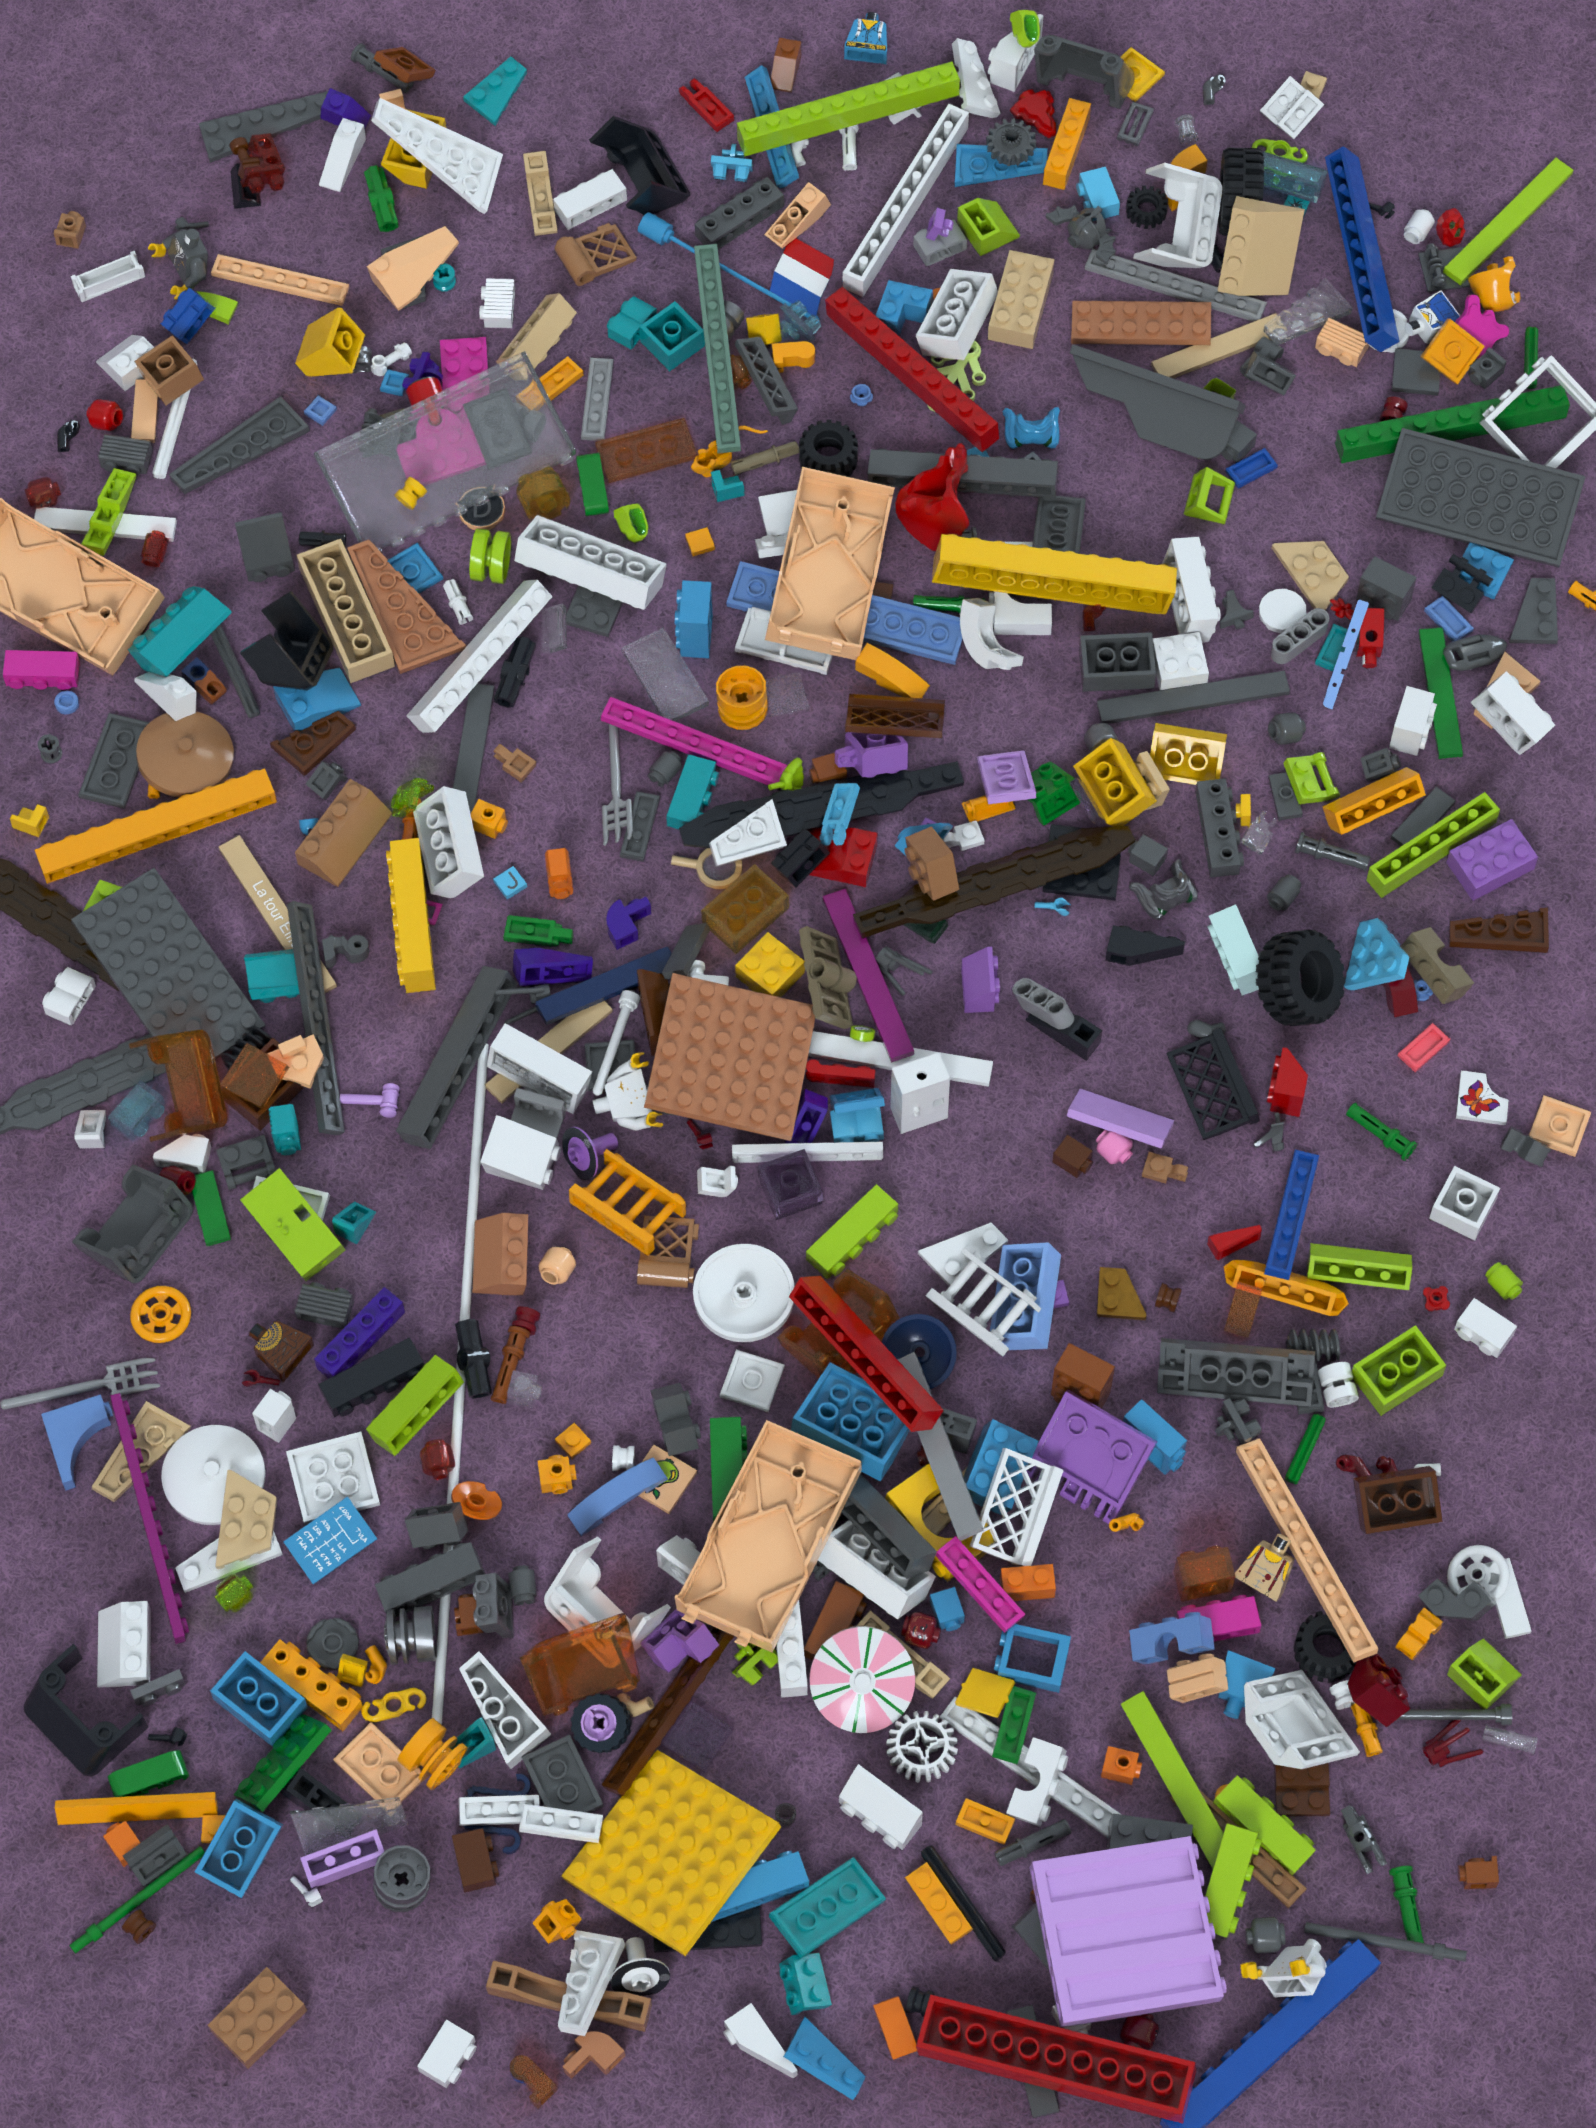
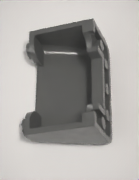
[1034,35,1135,109]
[72,1164,193,1283]

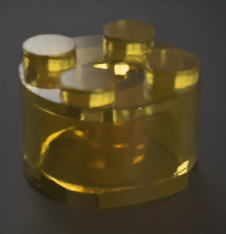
[516,467,570,521]

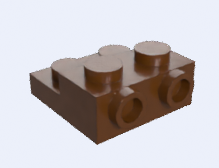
[1273,1763,1330,1817]

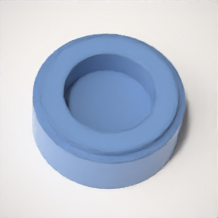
[54,691,79,714]

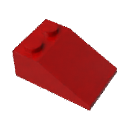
[807,828,878,887]

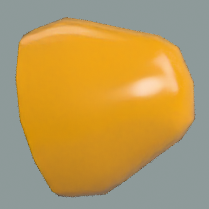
[1468,256,1521,312]

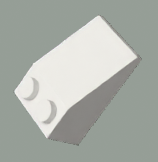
[988,14,1043,92]

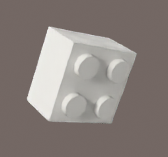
[1153,632,1209,691]
[1389,686,1437,756]
[1429,1166,1500,1241]

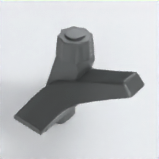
[1220,590,1254,629]
[1253,1112,1286,1151]

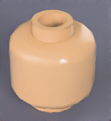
[538,1247,576,1285]

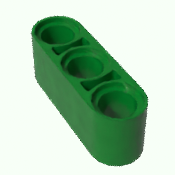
[576,453,609,516]
[108,1750,189,1797]

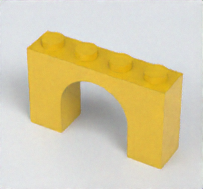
[885,1464,995,1582]

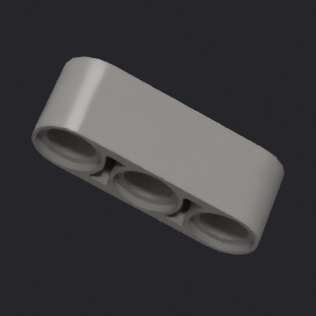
[1271,608,1329,664]
[1012,978,1074,1030]

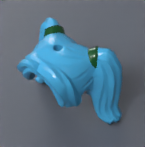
[1002,407,1060,449]

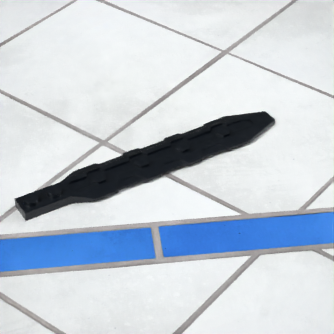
[679,761,964,848]

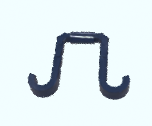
[463,1774,531,1854]

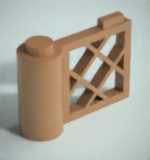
[554,223,637,286]
[637,1216,699,1288]

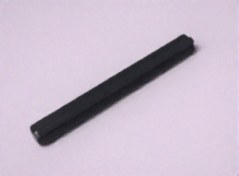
[921,1845,1006,1961]

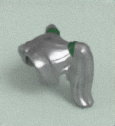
[1129,859,1198,920]

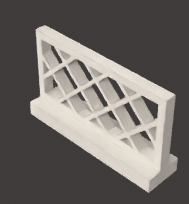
[969,1448,1063,1567]

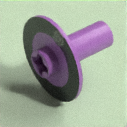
[562,1127,618,1180]

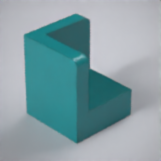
[711,470,744,502]

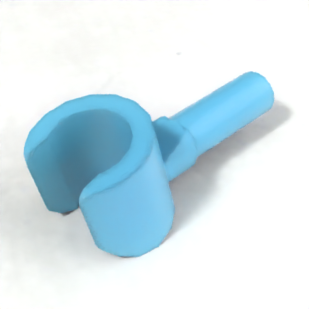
[1035,897,1071,916]

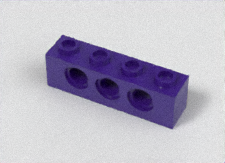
[314,1287,405,1379]

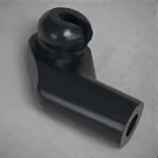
[57,420,80,452]

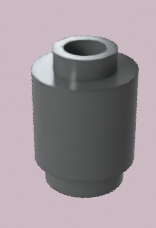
[647,751,682,787]
[1267,874,1301,911]
[508,1565,537,1606]

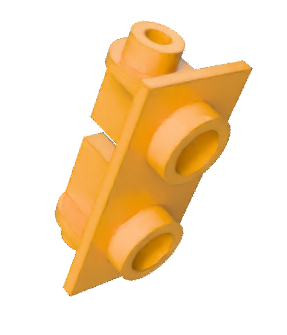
[961,795,1015,822]

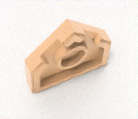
[267,1034,324,1088]

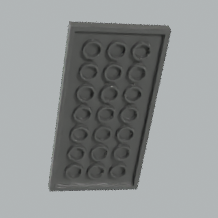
[1376,428,1586,568]
[71,868,265,1081]

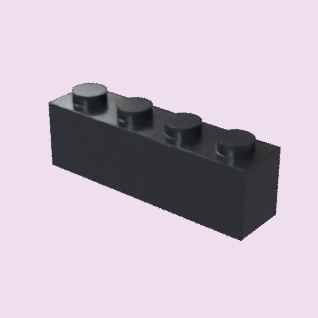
[318,1337,424,1417]

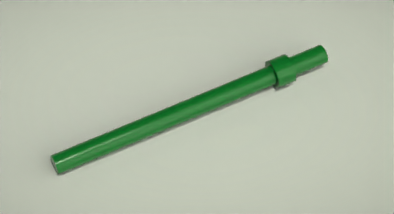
[69,1846,205,1954]

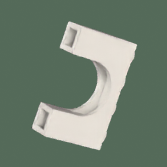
[989,542,1052,635]

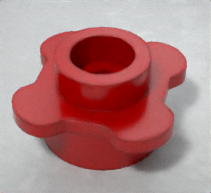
[1423,1286,1450,1311]

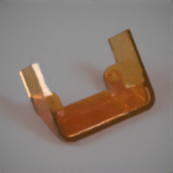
[129,1030,227,1142]

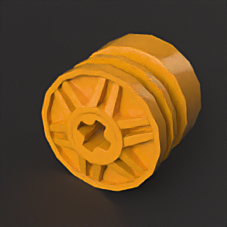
[716,666,768,730]
[397,1718,468,1790]

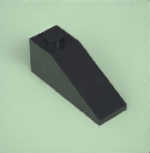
[280,1768,362,1837]

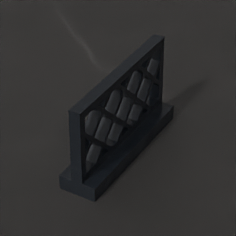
[1166,1028,1260,1140]

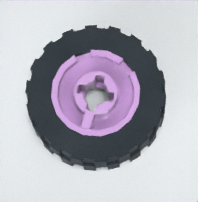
[570,1694,632,1753]

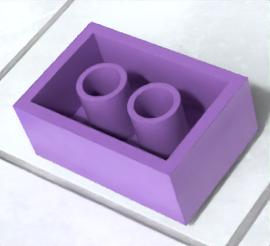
[1446,819,1538,901]

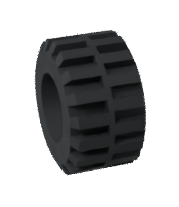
[799,420,858,477]
[1294,1611,1357,1683]

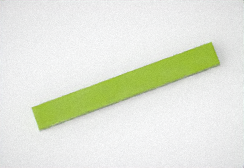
[1443,158,1574,285]
[1121,1691,1224,1868]

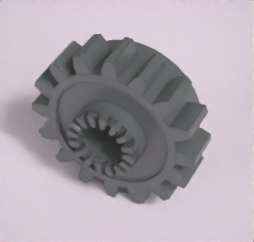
[986,118,1036,166]

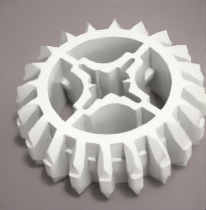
[886,1711,958,1783]

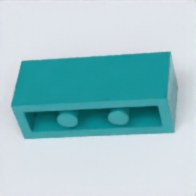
[666,754,719,829]

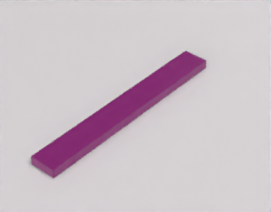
[823,889,914,1063]

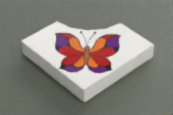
[1456,1070,1509,1125]

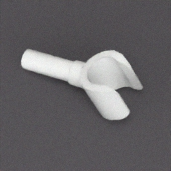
[290,1876,323,1907]

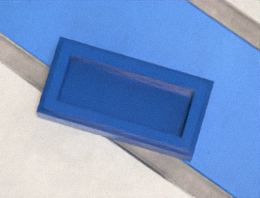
[1225,448,1278,489]

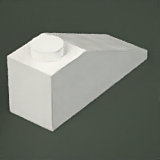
[319,118,366,192]
[135,672,196,721]
[723,2003,798,2078]

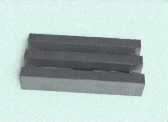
[1117,102,1154,147]

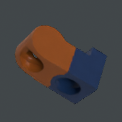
[181,657,227,704]

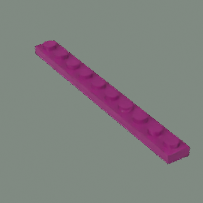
[110,1393,189,1644]

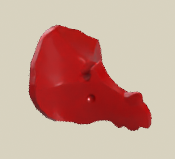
[895,443,970,551]

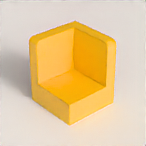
[746,314,782,345]
[10,804,49,837]

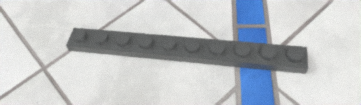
[287,901,345,1135]

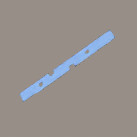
[1323,600,1369,709]

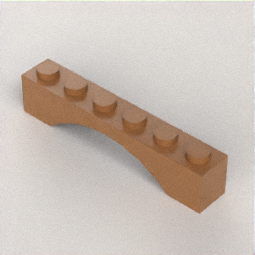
[486,1960,652,2032]

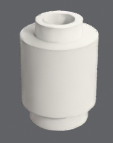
[1404,209,1435,244]

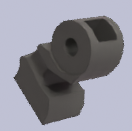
[322,935,369,970]
[1500,1126,1552,1167]

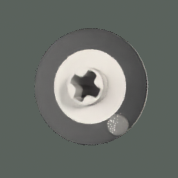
[611,1937,670,1996]

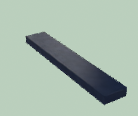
[535,946,672,1025]

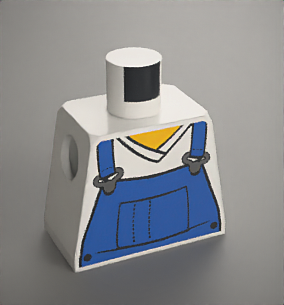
[1405,290,1460,344]

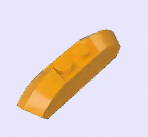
[1224,1260,1349,1316]

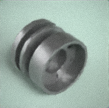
[384,1606,436,1665]
[373,1845,430,1912]

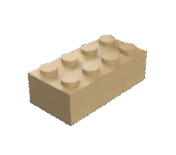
[988,250,1055,349]

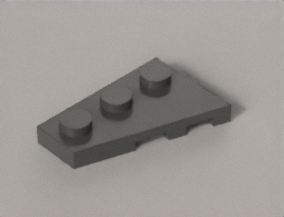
[1509,578,1558,644]

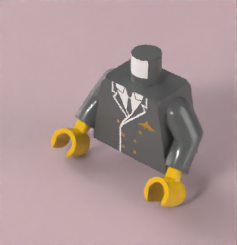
[148,229,208,300]

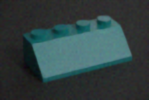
[128,586,232,677]

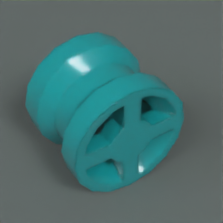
[433,263,456,292]

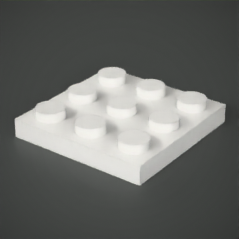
[286,1432,380,1525]

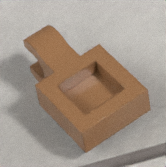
[493,744,536,783]
[1142,1152,1188,1184]

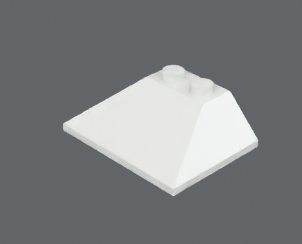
[1244,1670,1360,1769]

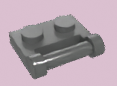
[216,1135,276,1190]

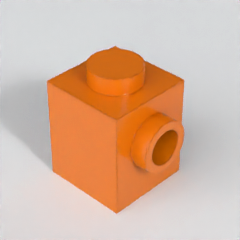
[1101,1746,1142,1785]

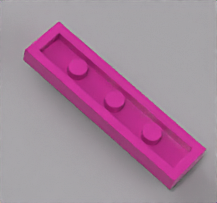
[936,1536,1025,1633]

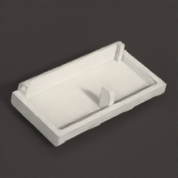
[735,607,833,675]

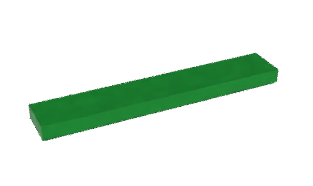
[1418,628,1463,759]

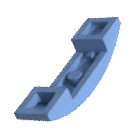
[567,1457,668,1536]

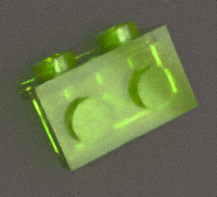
[391,778,435,817]

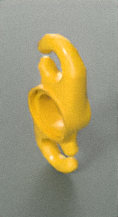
[361,1688,427,1723]

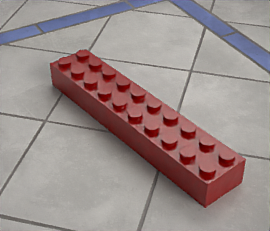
[916,1994,1196,2123]

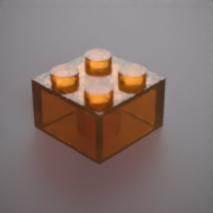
[1173,1546,1235,1602]

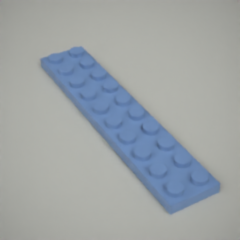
[726,561,963,665]

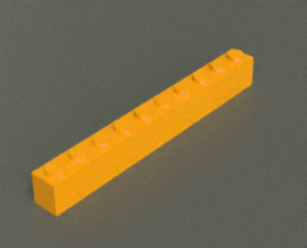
[35,768,277,884]

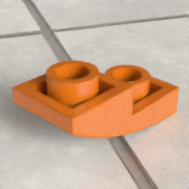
[873,1996,917,2060]

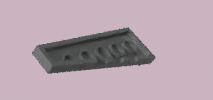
[199,91,328,162]
[169,396,310,494]

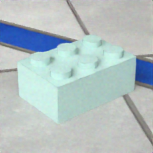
[1207,905,1260,995]

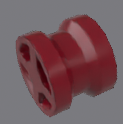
[511,1306,541,1336]

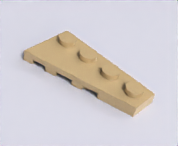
[92,1401,191,1502]

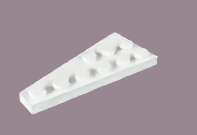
[371,98,503,214]

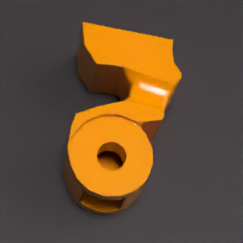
[1395,1608,1443,1661]

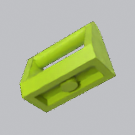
[1184,467,1235,524]

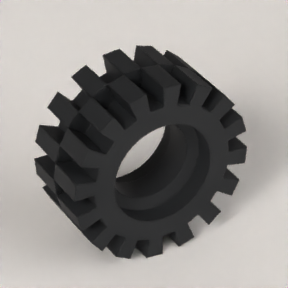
[1126,185,1168,229]

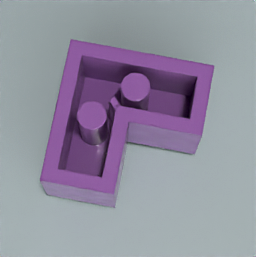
[640,1608,719,1673]

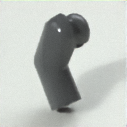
[1187,1020,1226,1039]

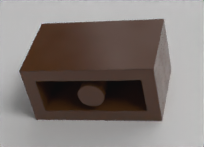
[452,1828,499,1893]

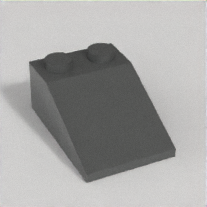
[235,512,295,582]

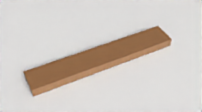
[1170,1789,1307,1909]

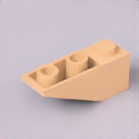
[764,182,831,248]

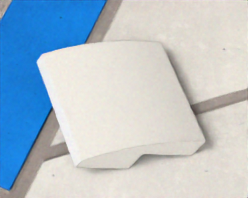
[1260,76,1324,139]

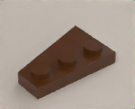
[270,711,356,776]

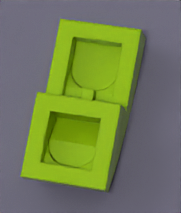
[196,291,238,325]

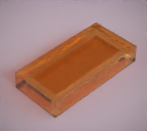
[1224,1282,1263,1338]

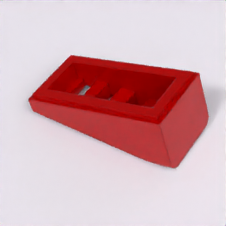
[1207,1225,1262,1260]

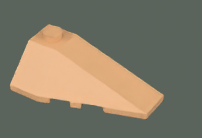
[367,226,459,311]

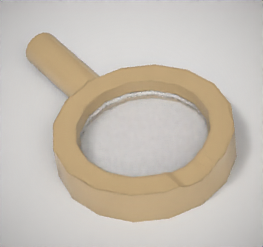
[671,848,742,889]

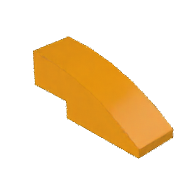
[855,643,930,698]

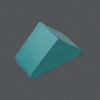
[332,1201,376,1244]
[452,1718,496,1768]

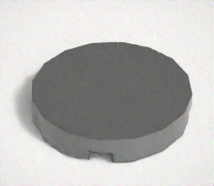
[307,1618,359,1670]

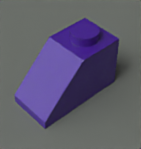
[320,88,371,129]
[785,1089,828,1144]

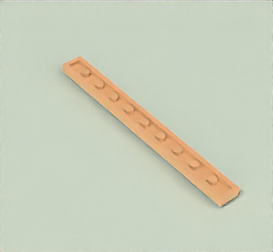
[1236,1438,1378,1662]

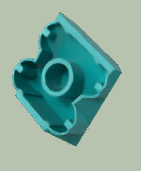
[244,949,299,1003]

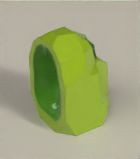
[1010,10,1040,48]
[614,503,648,543]

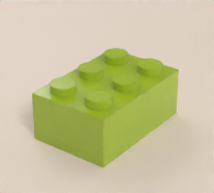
[1352,1325,1446,1416]

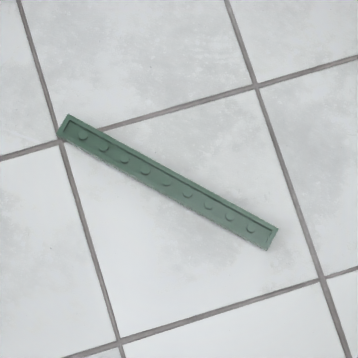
[694,244,741,453]

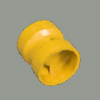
[394,477,427,510]

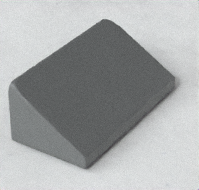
[1245,351,1296,396]

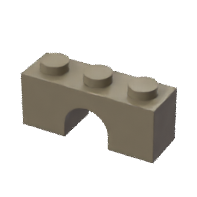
[1401,927,1474,1004]

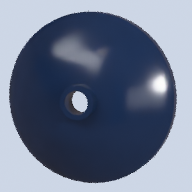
[882,1314,957,1389]

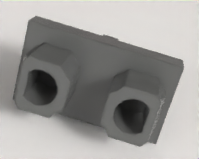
[1215,1398,1261,1445]

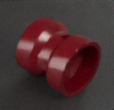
[1379,397,1408,422]

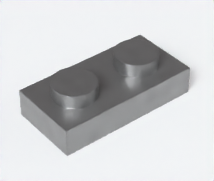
[130,1669,186,1707]

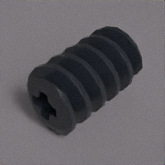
[221,1026,272,1076]

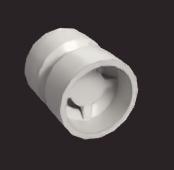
[1318,1362,1359,1408]

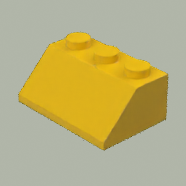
[381,109,446,189]
[1150,723,1227,785]

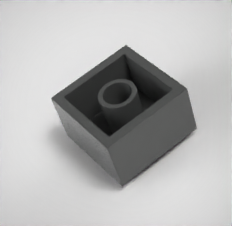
[1356,556,1417,621]

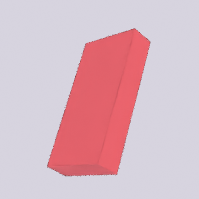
[1397,1023,1450,1072]

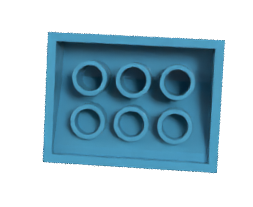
[791,1362,910,1482]

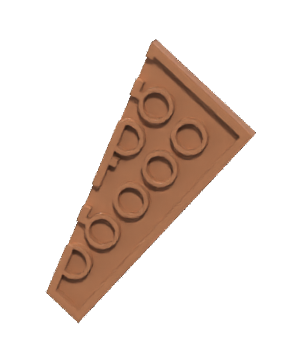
[347,540,466,674]

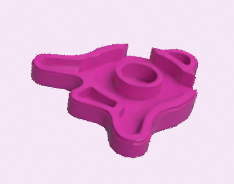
[1455,295,1509,359]

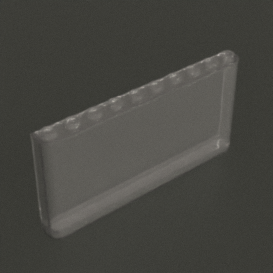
[313,351,576,553]

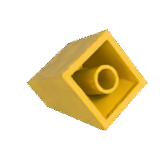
[295,308,365,377]

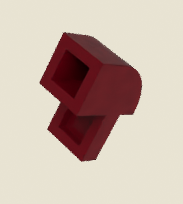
[1382,967,1418,1017]

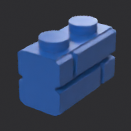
[161,288,215,344]

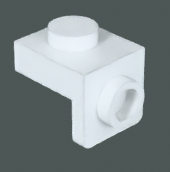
[697,1166,738,1197]

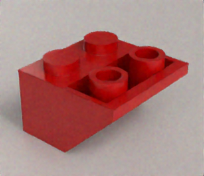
[1267,1047,1308,1117]

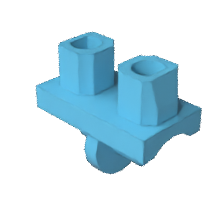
[711,144,753,182]

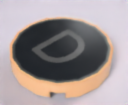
[458,487,505,530]

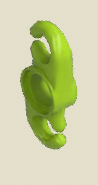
[1252,139,1308,166]

